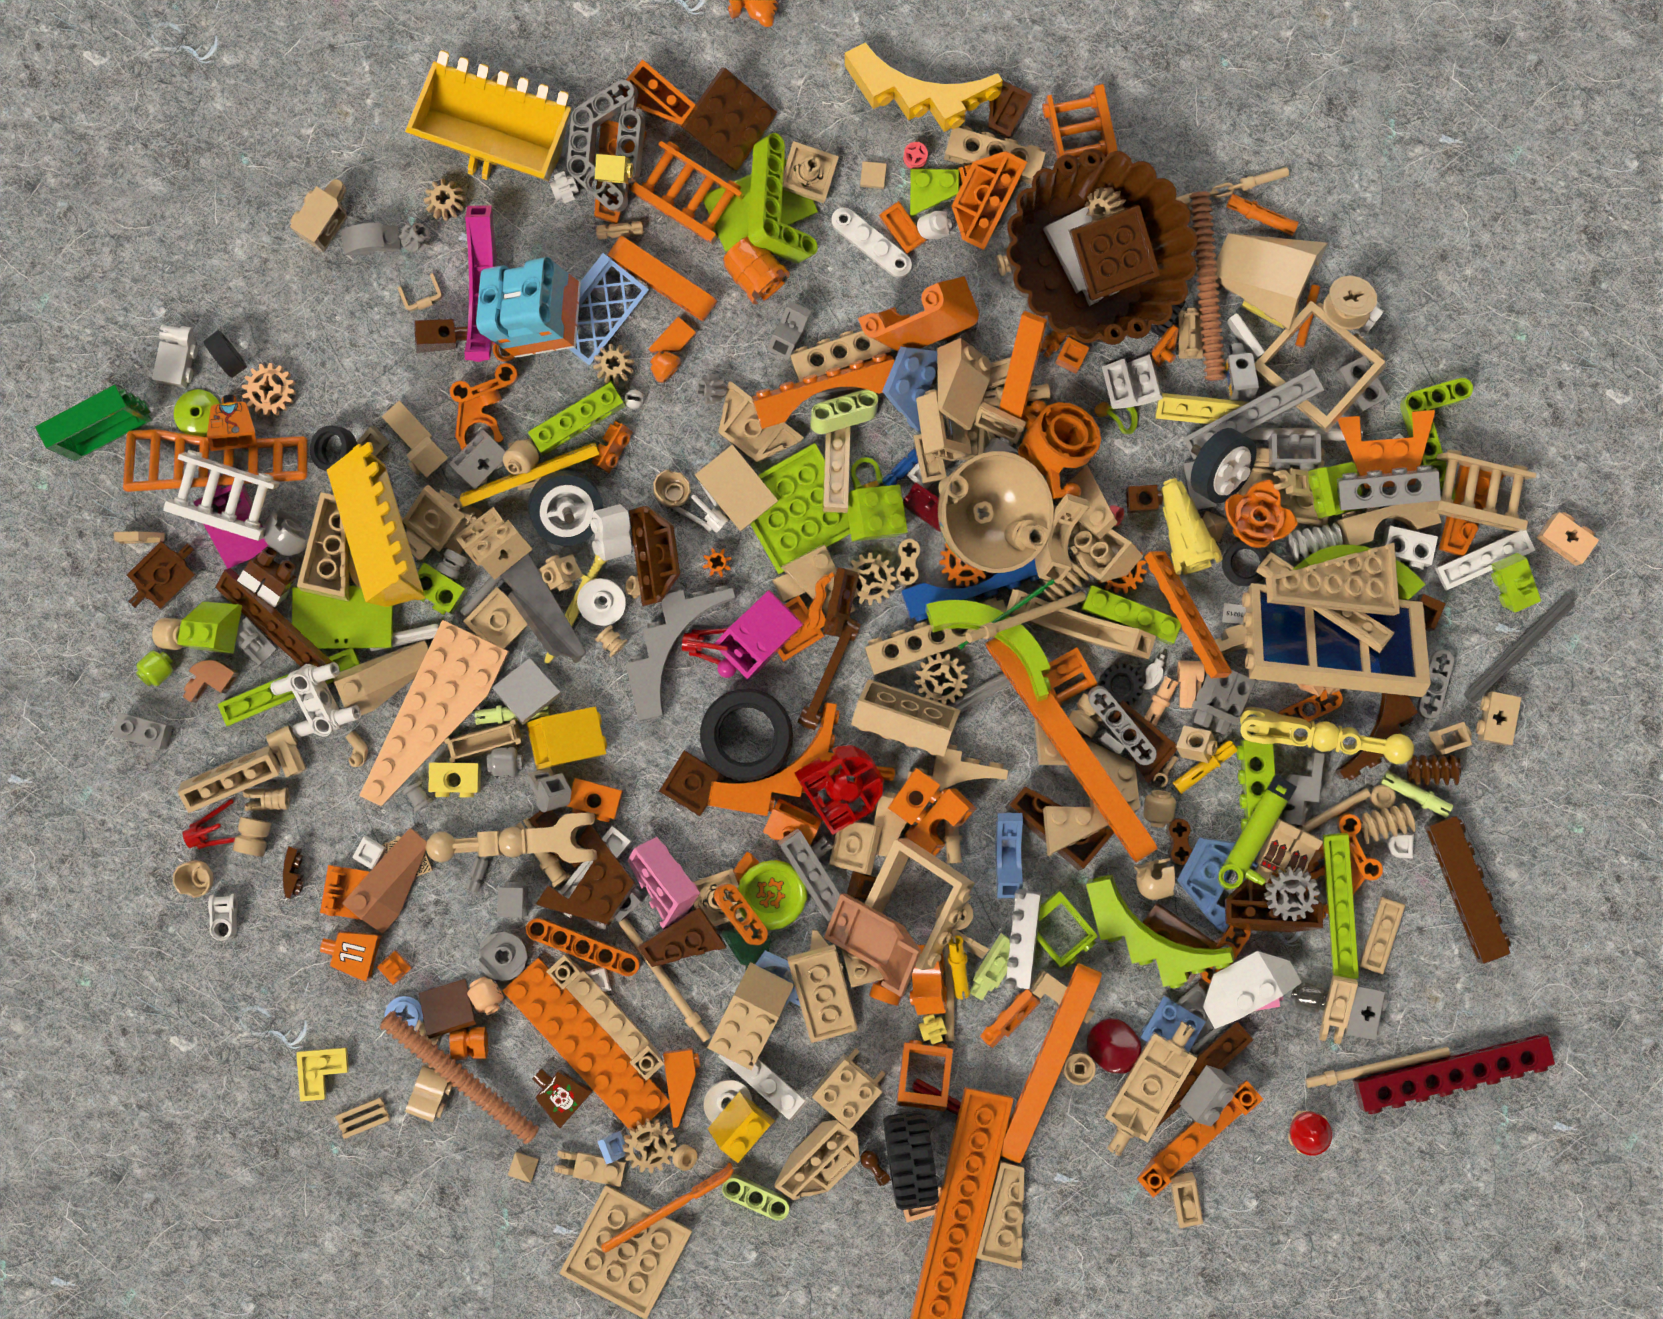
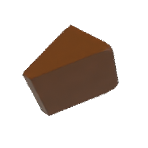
[847,871,877,900]

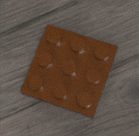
[681,67,778,171]
[1069,205,1160,301]

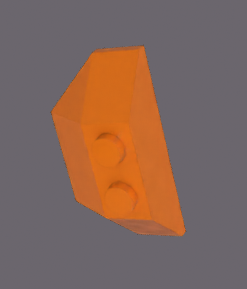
[952,151,1028,250]

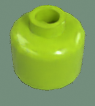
[136,650,173,687]

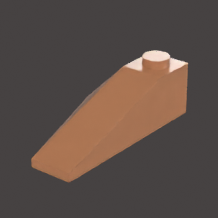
[342,828,427,934]

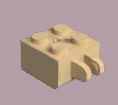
[290,179,347,253]

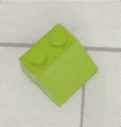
[177,601,242,653]

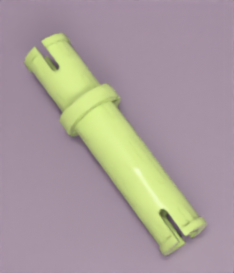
[475,705,549,725]
[1380,770,1453,818]

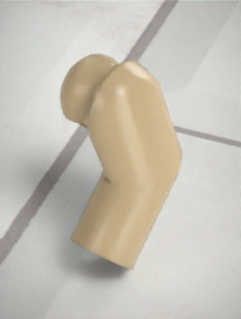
[345,730,368,767]

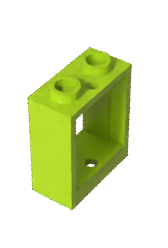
[1037,890,1098,968]

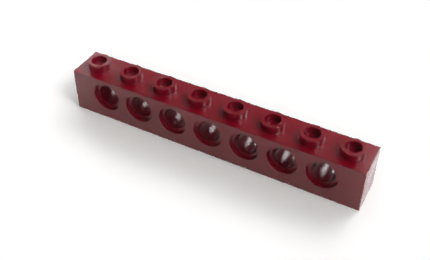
[1353,1034,1555,1114]

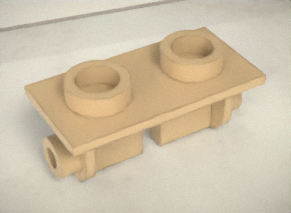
[1178,308,1203,359]

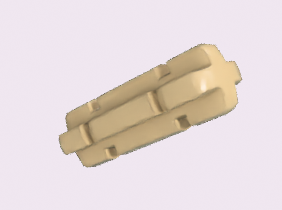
[596,221,643,240]

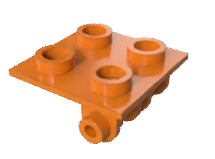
[320,865,370,920]

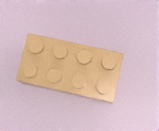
[851,679,961,756]

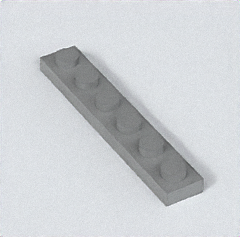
[1183,368,1325,460]

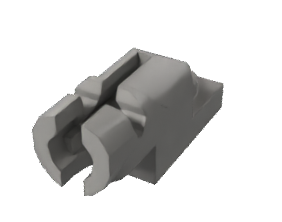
[1280,753,1324,825]

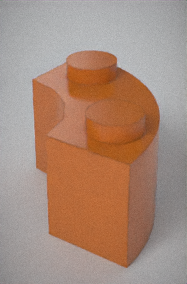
[910,945,947,1015]

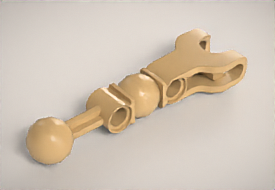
[426,813,597,863]

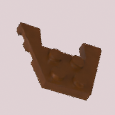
[536,825,636,925]

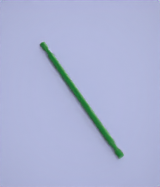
[958,579,1055,650]

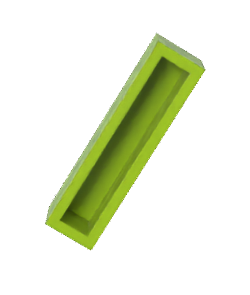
[1080,585,1181,645]

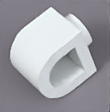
[917,211,952,240]

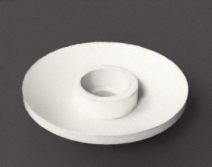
[577,578,626,626]
[703,1080,752,1123]

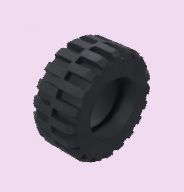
[883,1110,939,1210]

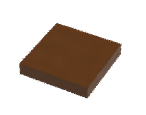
[659,750,725,817]
[419,979,476,1039]

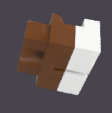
[237,547,297,608]

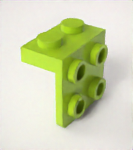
[1308,462,1363,519]

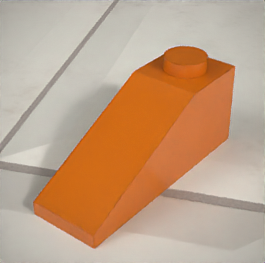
[663,1048,700,1128]

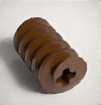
[1407,755,1461,786]

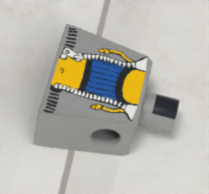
[1224,343,1259,402]

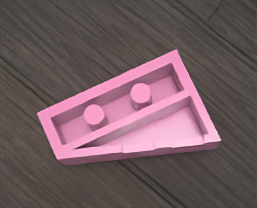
[627,837,700,929]

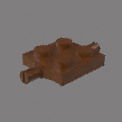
[127,541,197,610]

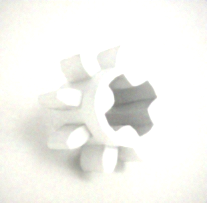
[550,171,579,203]

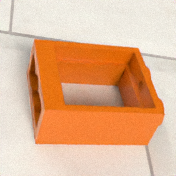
[896,1040,953,1112]

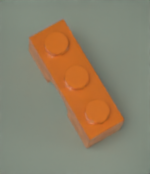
[905,788,977,856]

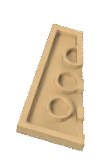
[976,1161,1024,1269]

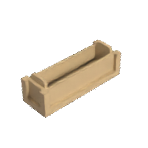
[444,720,523,763]

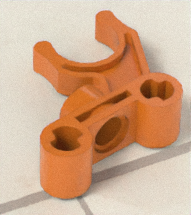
[450,363,519,450]
[1309,813,1383,914]

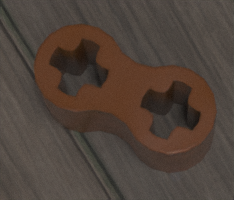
[1166,818,1192,865]

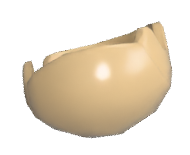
[653,469,691,507]
[173,860,213,898]

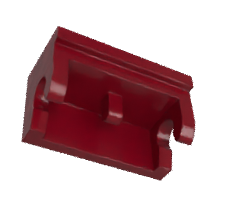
[903,482,941,532]

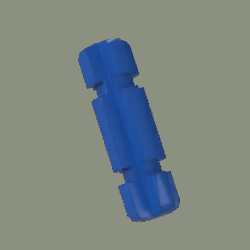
[882,449,918,486]

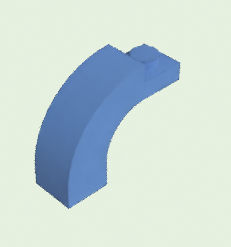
[995,813,1023,898]

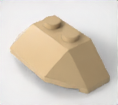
[774,1120,860,1200]

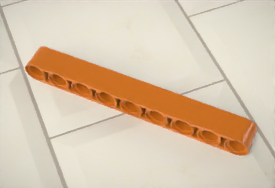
[1000,963,1102,1163]

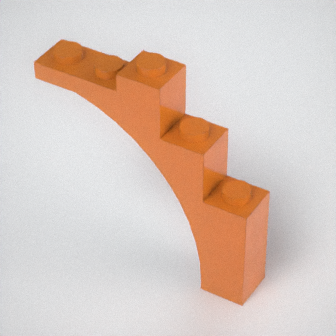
[707,703,840,816]

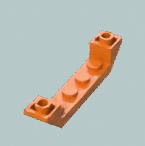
[1136,1080,1263,1198]

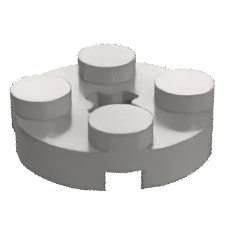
[479,931,528,981]

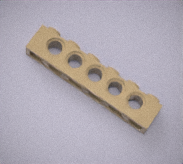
[864,597,1006,676]

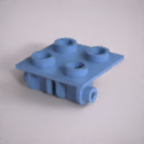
[1140,996,1206,1052]

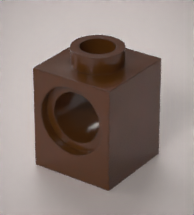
[1125,485,1162,513]

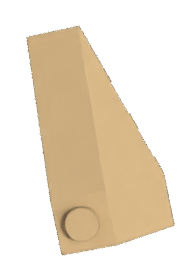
[1068,522,1143,582]
[333,640,428,716]

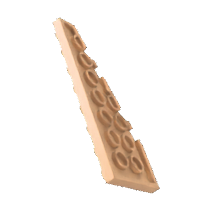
[359,620,510,806]

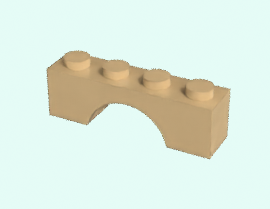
[1335,501,1441,546]

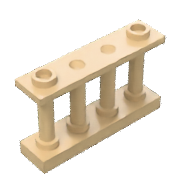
[1427,450,1536,532]

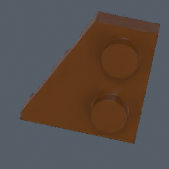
[988,81,1033,139]

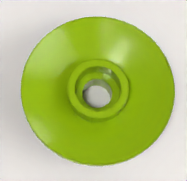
[174,389,220,437]

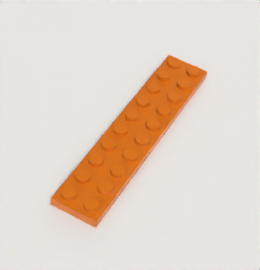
[910,1087,1014,1319]

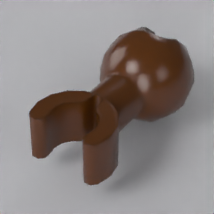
[860,1150,891,1186]

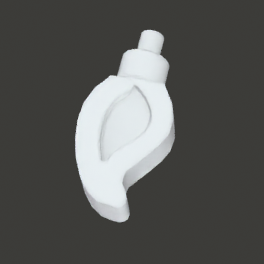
[1143,654,1165,689]

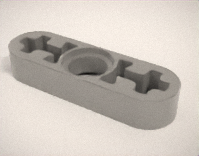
[1417,650,1454,719]

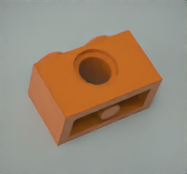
[888,768,941,825]
[567,778,624,822]

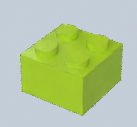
[847,485,908,542]

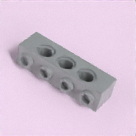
[1337,465,1441,510]

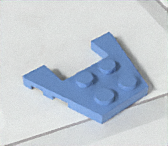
[882,346,938,434]
[1177,837,1260,933]

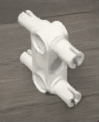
[271,662,361,738]

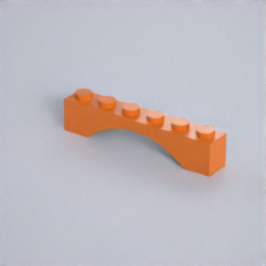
[752,353,894,429]

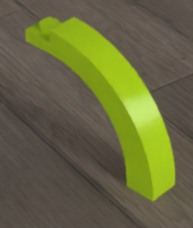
[1293,545,1426,600]
[926,600,1051,702]

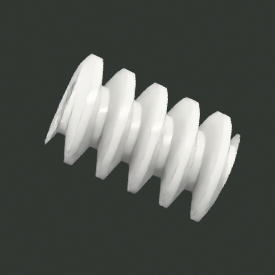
[1288,523,1343,561]

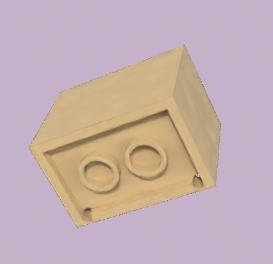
[707,962,794,1070]

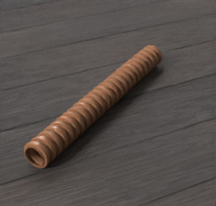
[1189,191,1226,381]
[380,1011,539,1144]

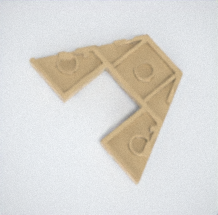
[1034,719,1140,856]

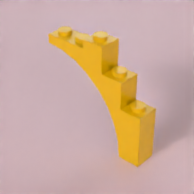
[845,42,1003,132]

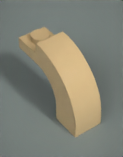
[1035,494,1089,584]

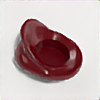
[1087,1018,1141,1074]

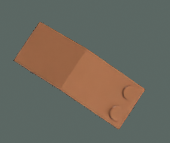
[824,893,921,997]

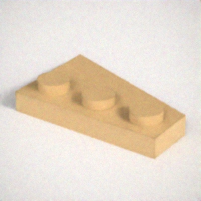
[1054,465,1118,539]

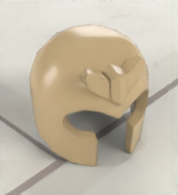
[1134,858,1175,900]

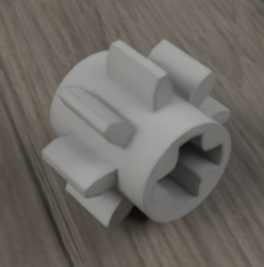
[399,222,431,253]
[696,374,727,404]

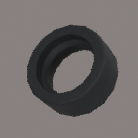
[203,330,247,378]
[310,425,357,471]
[1222,541,1268,587]

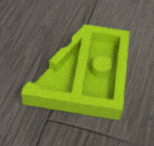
[910,169,959,217]

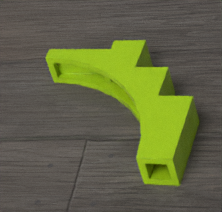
[1086,874,1235,988]

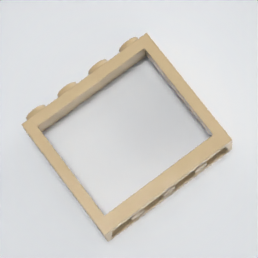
[1255,301,1386,433]
[865,838,975,970]

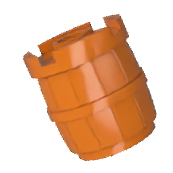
[723,236,790,305]

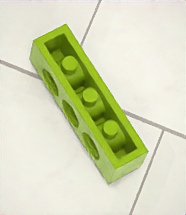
[528,382,626,456]
[1236,740,1275,831]

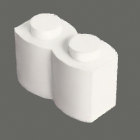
[590,504,631,561]

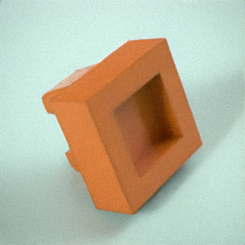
[377,950,412,985]

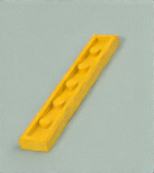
[460,442,599,507]

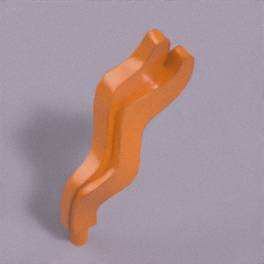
[807,572,835,630]

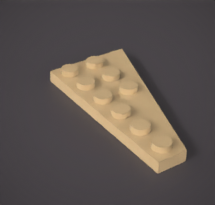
[1266,543,1400,616]

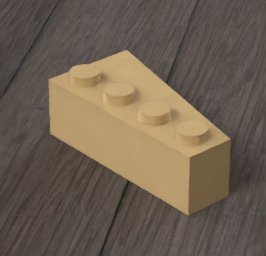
[297,492,349,601]

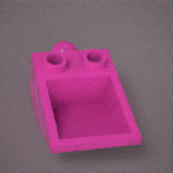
[193,472,268,569]
[714,590,803,679]

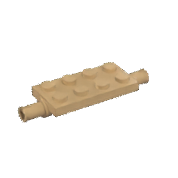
[1104,1021,1197,1156]

